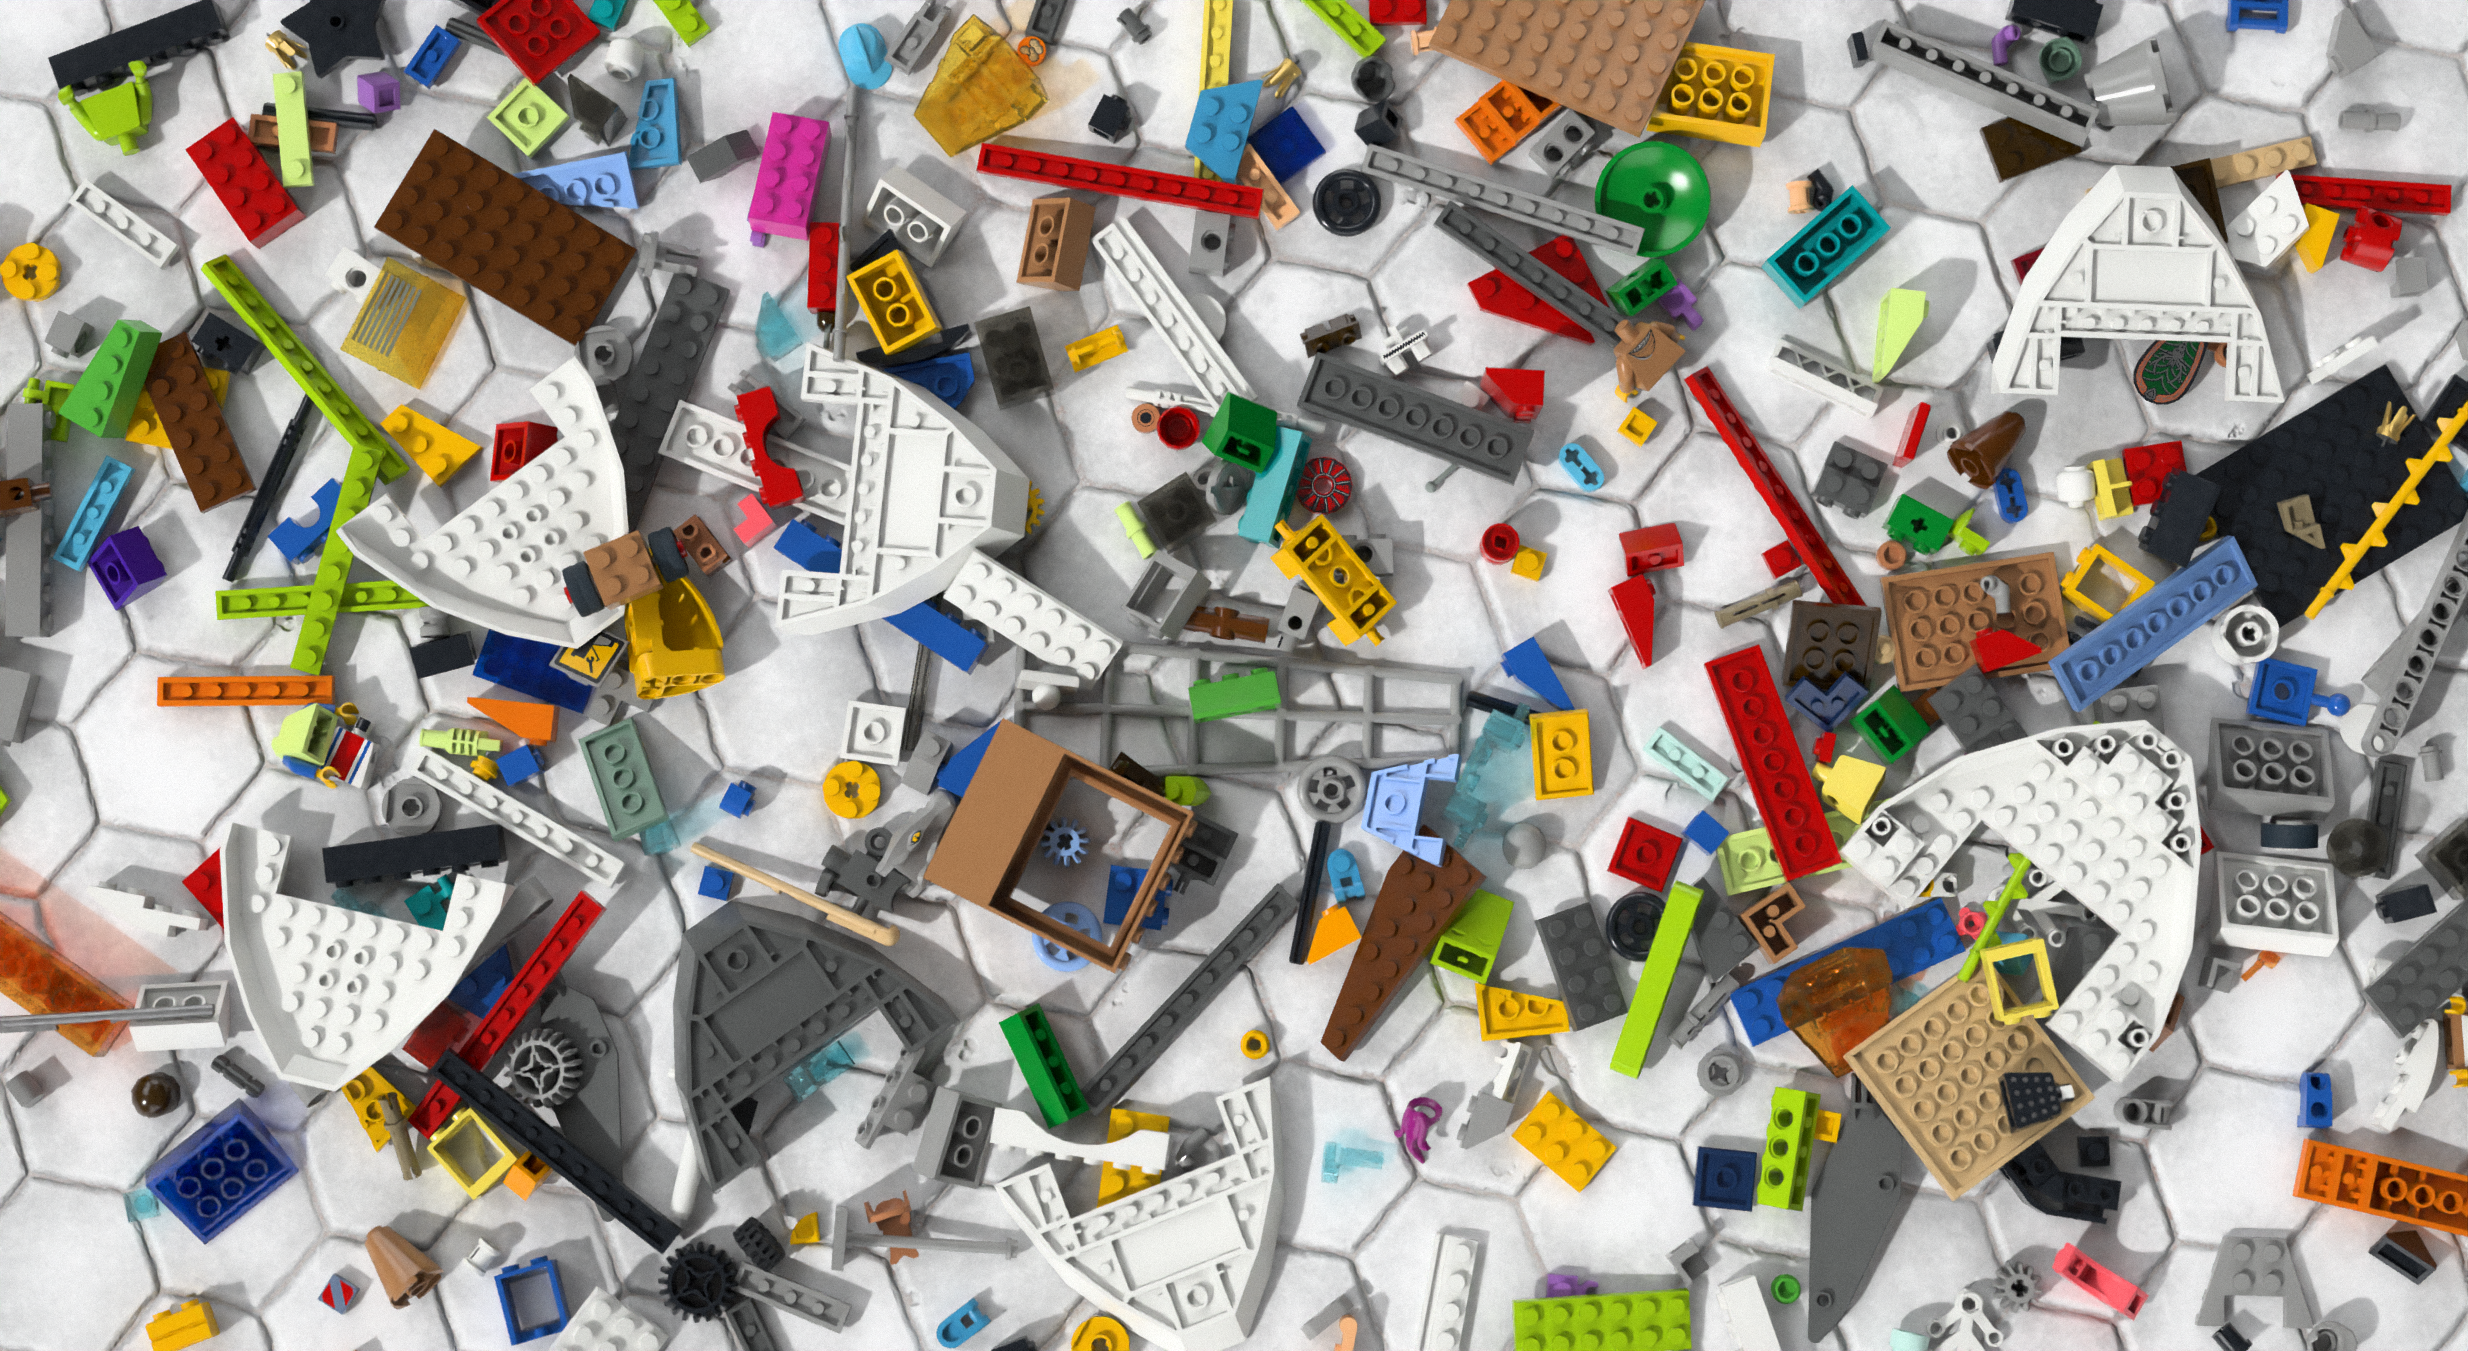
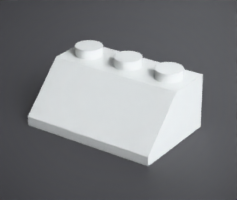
[861,164,967,268]
[129,980,231,1052]

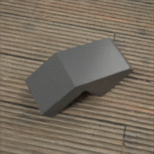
[687,129,760,183]

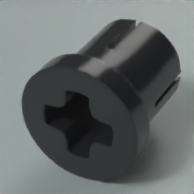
[2212,1322,2253,1351]

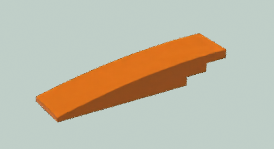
[1454,79,1565,165]
[2292,1138,2468,1237]

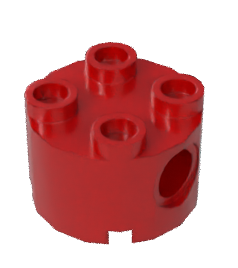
[2340,205,2402,272]

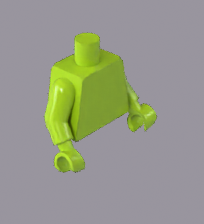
[58,60,153,156]

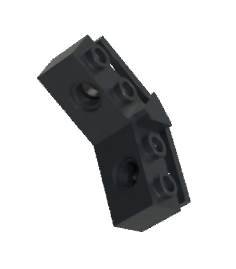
[1998,1140,2121,1224]

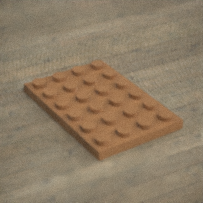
[1880,552,2070,693]

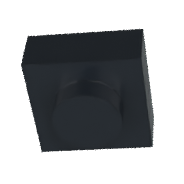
[2077,1136,2110,1167]

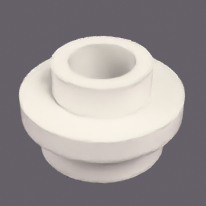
[1936,420,1965,449]

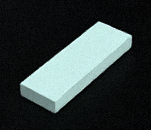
[1642,726,1730,802]

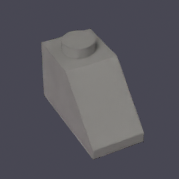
[2326,7,2379,79]
[901,729,954,796]

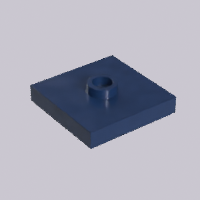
[1692,1146,1757,1212]

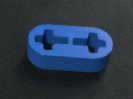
[1993,468,2028,524]

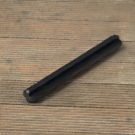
[1289,821,1331,965]

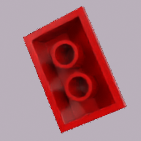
[1480,367,1545,423]

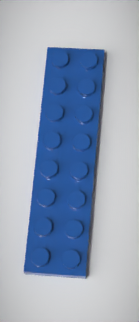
[1729,897,1966,1047]

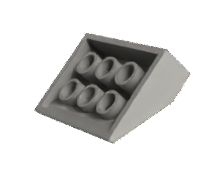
[2206,717,2335,821]

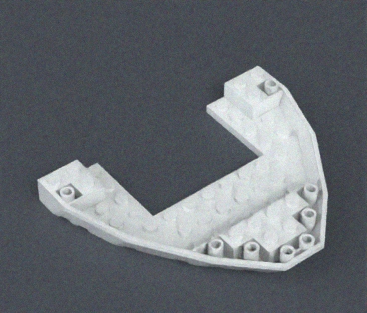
[1839,720,2202,1082]

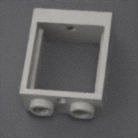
[1121,550,1212,641]

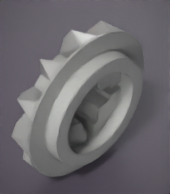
[1697,1049,1744,1097]

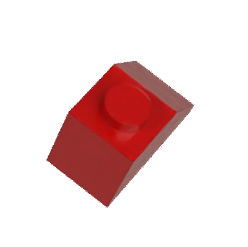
[1969,627,2042,674]

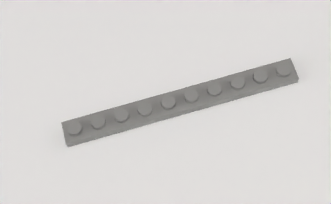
[1361,143,1645,257]

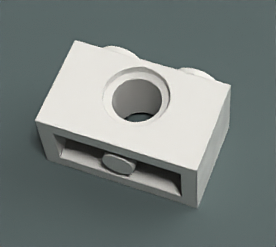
[325,246,399,310]

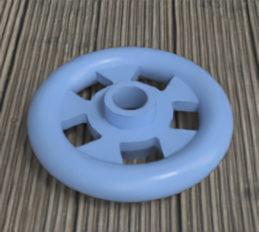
[1032,901,1102,972]

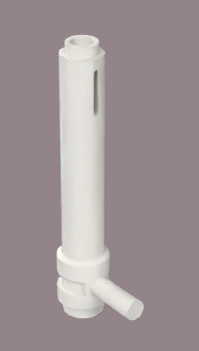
[668,1066,702,1219]

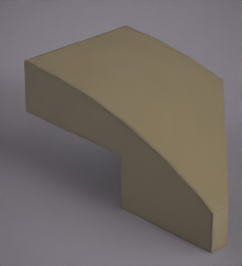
[2277,494,2326,549]

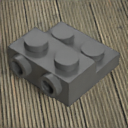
[1810,441,1888,519]

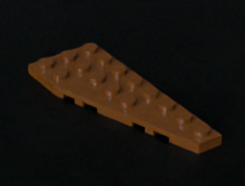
[1320,824,1487,1062]

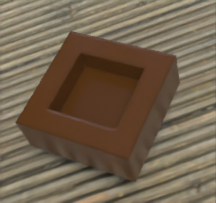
[1911,687,1940,727]

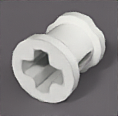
[462,1237,502,1276]

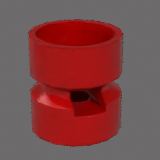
[1479,523,1520,565]

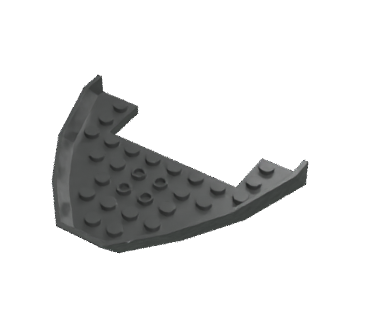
[673,900,960,1194]

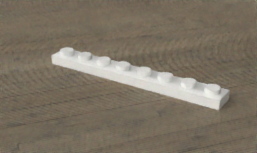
[409,747,627,888]

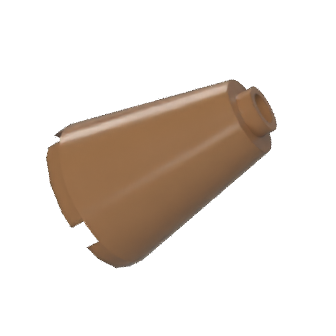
[365,1226,443,1309]

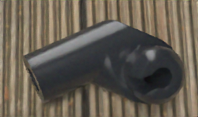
[1807,169,1834,212]

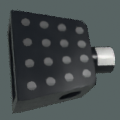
[1998,1072,2074,1134]

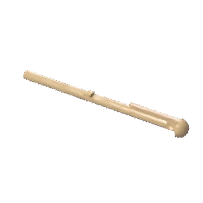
[690,842,900,946]

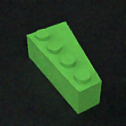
[58,319,163,438]

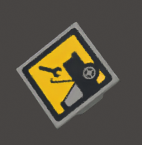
[549,630,630,689]

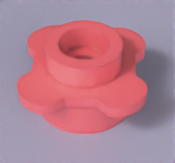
[1955,907,1987,940]

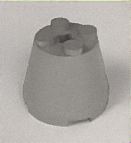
[2084,37,2176,126]

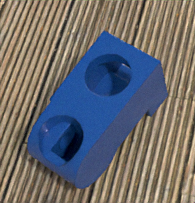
[2297,1072,2333,1129]

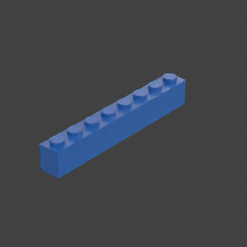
[773,519,989,675]

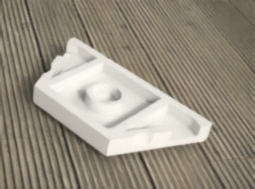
[2226,169,2310,270]

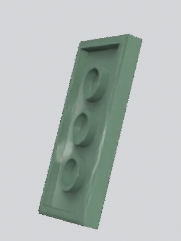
[578,717,670,843]

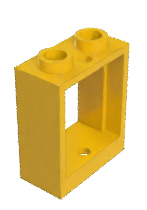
[2060,544,2155,623]

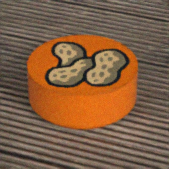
[1017,36,1046,67]

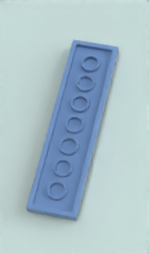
[2048,535,2258,712]

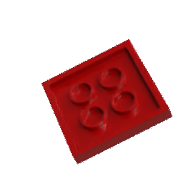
[477,0,600,87]

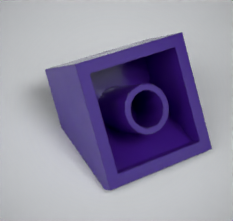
[87,526,167,611]

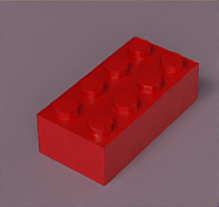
[185,117,306,249]

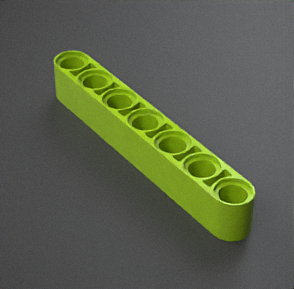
[1609,880,1705,1080]

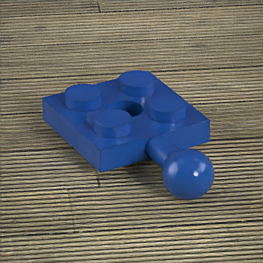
[2245,658,2351,727]

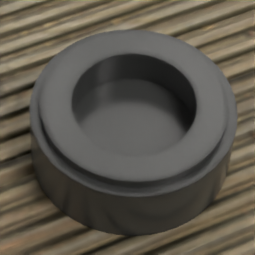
[815,868,837,898]

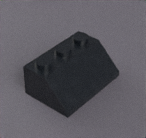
[2138,467,2222,568]

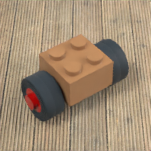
[562,527,689,617]

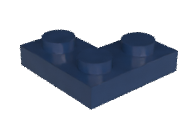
[1784,671,1869,733]

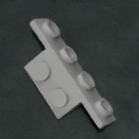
[855,1046,936,1150]

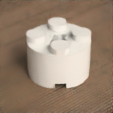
[2210,605,2279,666]

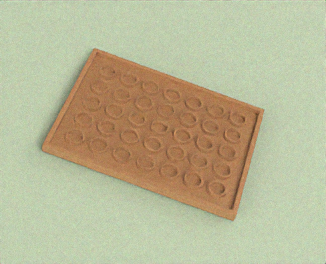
[1429,0,1706,138]

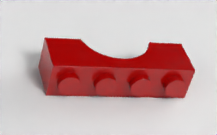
[734,386,806,510]

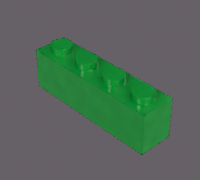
[999,1003,1090,1129]

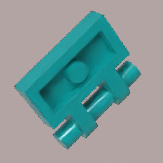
[404,874,455,931]

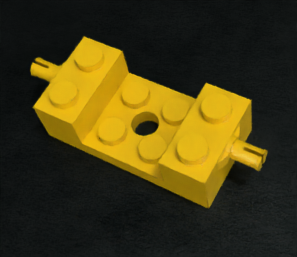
[1270,514,1397,647]

